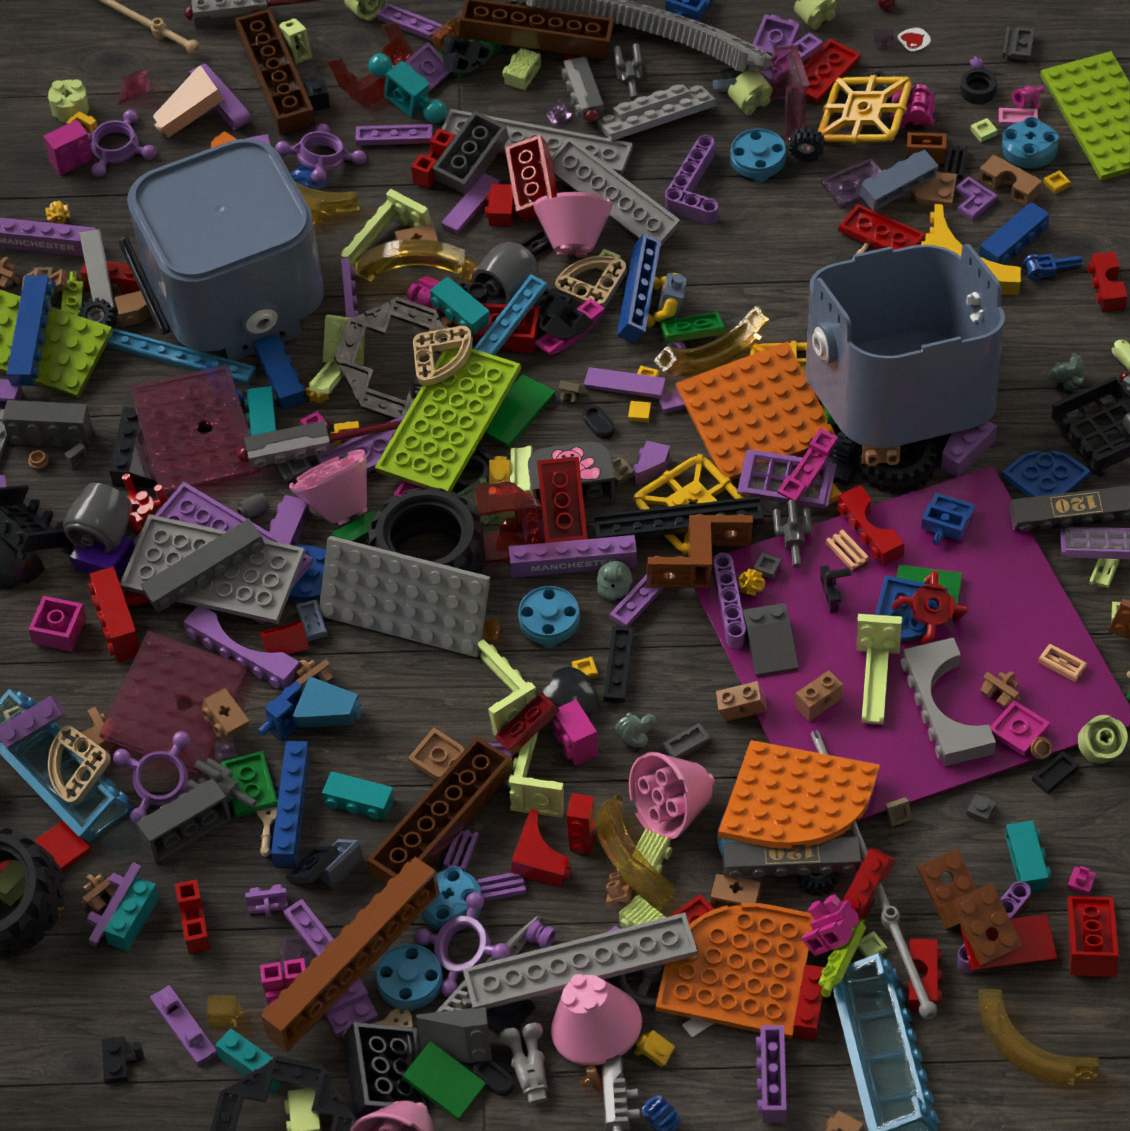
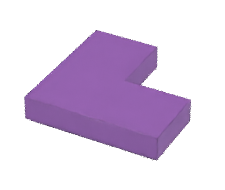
[955,176,998,222]

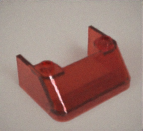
[326,22,414,107]
[474,481,545,563]

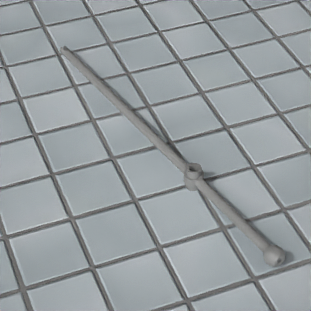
[811,730,938,1019]

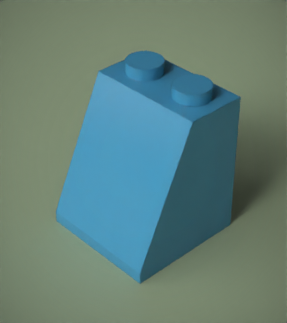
[293,676,363,728]

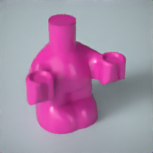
[1012,86,1045,110]

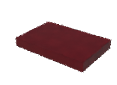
[495,691,560,756]

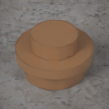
[28,450,49,470]
[1030,737,1052,759]

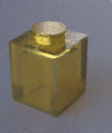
[207,995,242,1027]

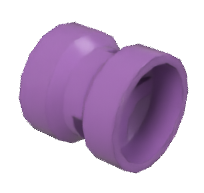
[525,920,556,948]

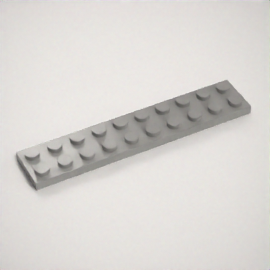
[442,109,633,176]
[463,913,698,1009]

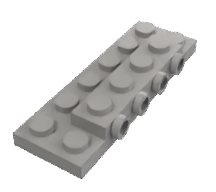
[597,85,717,141]

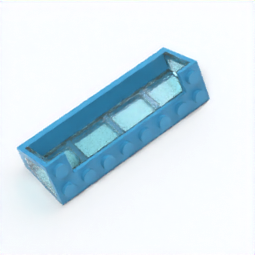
[0,689,134,842]
[833,953,939,1131]

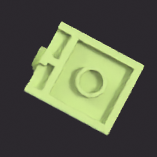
[341,189,432,266]
[309,314,366,395]
[489,446,542,525]
[856,614,902,725]
[478,639,536,737]
[508,732,564,818]

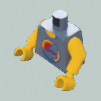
[646,273,687,328]

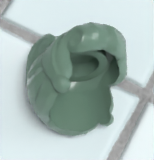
[1048,353,1085,391]
[597,561,633,601]
[615,713,656,748]

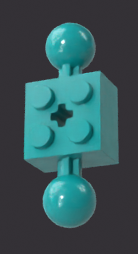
[368,53,448,124]

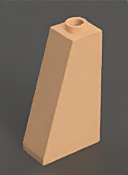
[153,65,224,138]

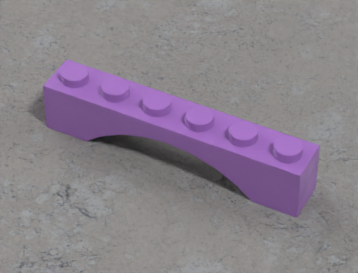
[183,606,301,690]

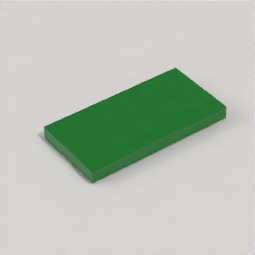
[483,374,556,449]

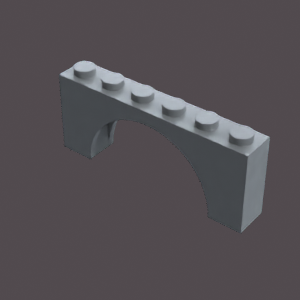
[901,638,996,766]

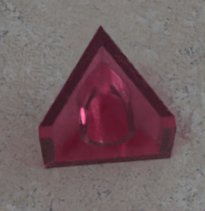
[118,68,151,105]

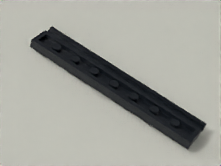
[594,496,764,538]

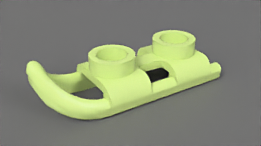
[1089,547,1121,588]

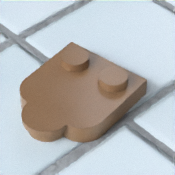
[909,172,957,208]
[408,728,464,780]

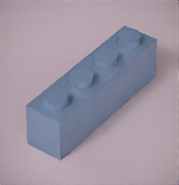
[860,149,938,211]

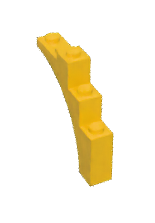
[921,204,1021,295]

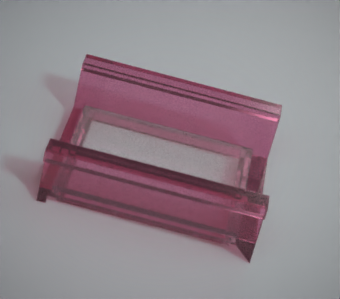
[771,45,810,140]

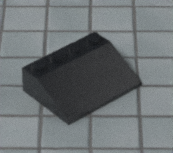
[109,407,186,489]
[343,1022,429,1119]

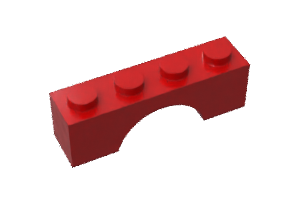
[837,485,905,566]

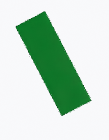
[331,510,376,543]

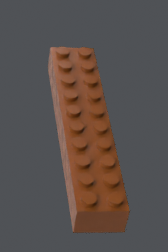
[261,857,440,1053]

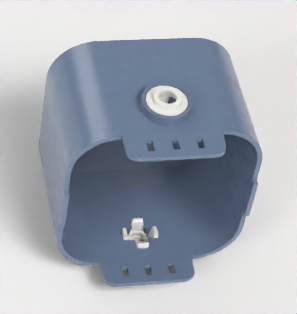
[127,139,324,361]
[805,244,1005,448]

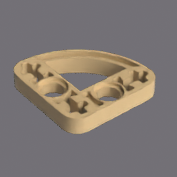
[555,256,627,308]
[413,326,473,386]
[48,726,111,805]

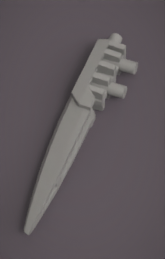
[436,916,541,1012]
[602,1054,641,1131]

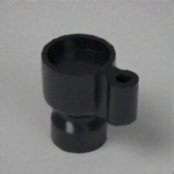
[459,282,488,303]

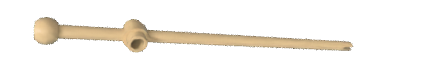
[98,0,200,54]

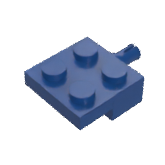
[665,0,714,22]
[921,493,975,546]
[257,681,303,742]

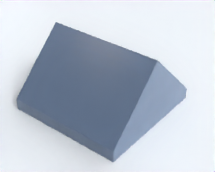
[318,839,363,889]

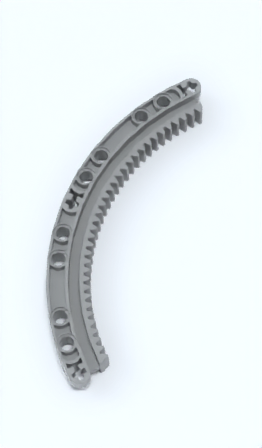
[526,0,772,72]

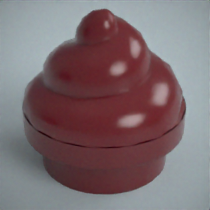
[877,0,895,12]

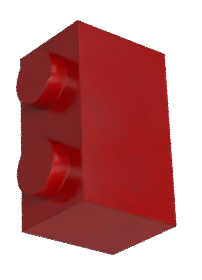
[485,184,515,227]

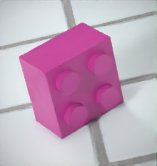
[43,120,94,175]
[28,596,87,652]
[552,700,598,766]

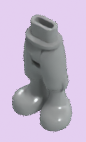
[500,1023,548,1105]

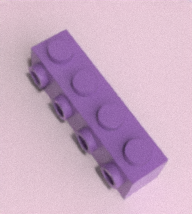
[756,1026,786,1123]

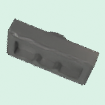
[663,723,711,759]

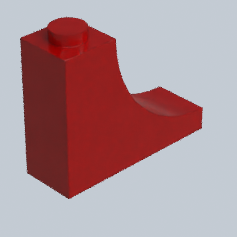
[511,809,572,888]

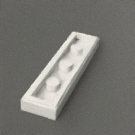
[79,229,115,308]

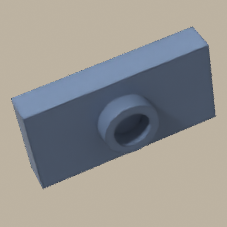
[296,600,328,642]

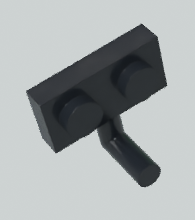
[820,565,851,613]
[102,1036,145,1084]

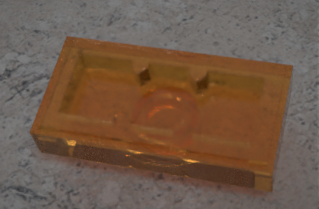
[429,17,460,51]

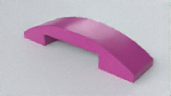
[535,298,605,355]
[777,428,838,501]

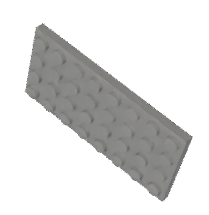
[120,515,306,624]
[319,536,490,657]

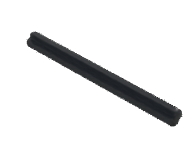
[119,236,170,335]

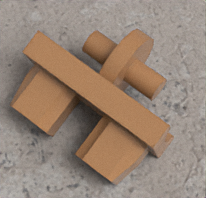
[0,257,20,291]
[862,445,900,466]
[296,659,334,690]
[980,671,1022,709]
[606,871,634,911]
[81,874,118,914]

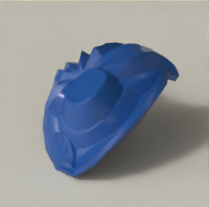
[291,166,327,191]

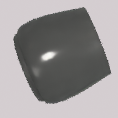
[471,242,540,305]
[63,483,132,553]

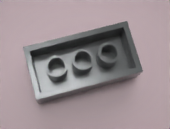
[432,110,509,195]
[3,400,93,448]
[136,778,231,864]

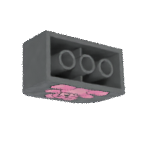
[528,441,616,510]

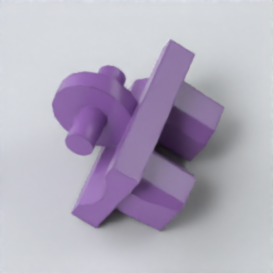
[245,884,289,918]

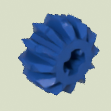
[641,1095,681,1131]

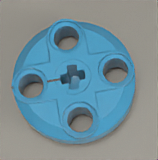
[1002,117,1059,168]
[730,129,786,182]
[518,586,580,648]
[420,866,482,931]
[376,944,443,1012]

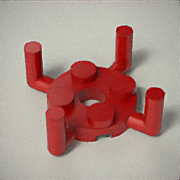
[122,473,168,536]
[891,570,968,645]

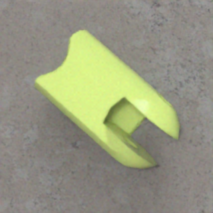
[1112,339,1130,372]

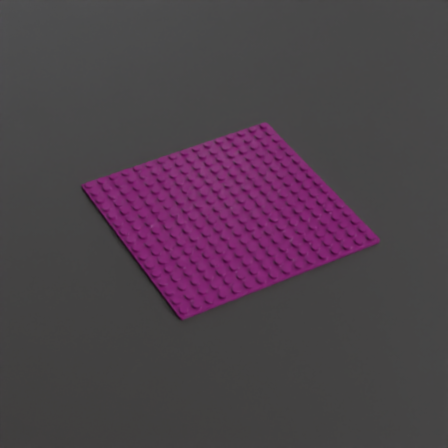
[694,467,1130,822]

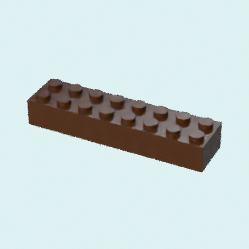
[459,0,614,59]
[234,9,316,135]
[367,736,513,885]

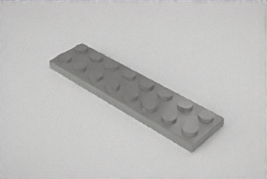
[551,137,682,247]

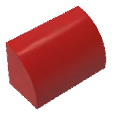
[260,621,309,655]

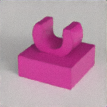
[1067,866,1096,896]

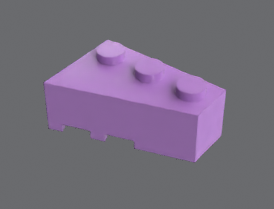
[941,421,997,478]

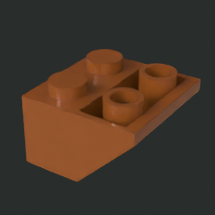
[906,132,947,164]

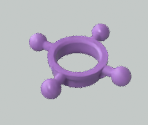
[84,110,157,178]
[275,123,366,184]
[113,731,191,825]
[414,892,511,997]

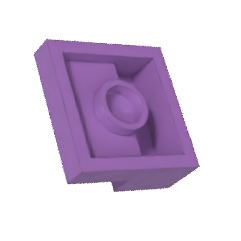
[753,14,801,57]
[325,978,379,1038]

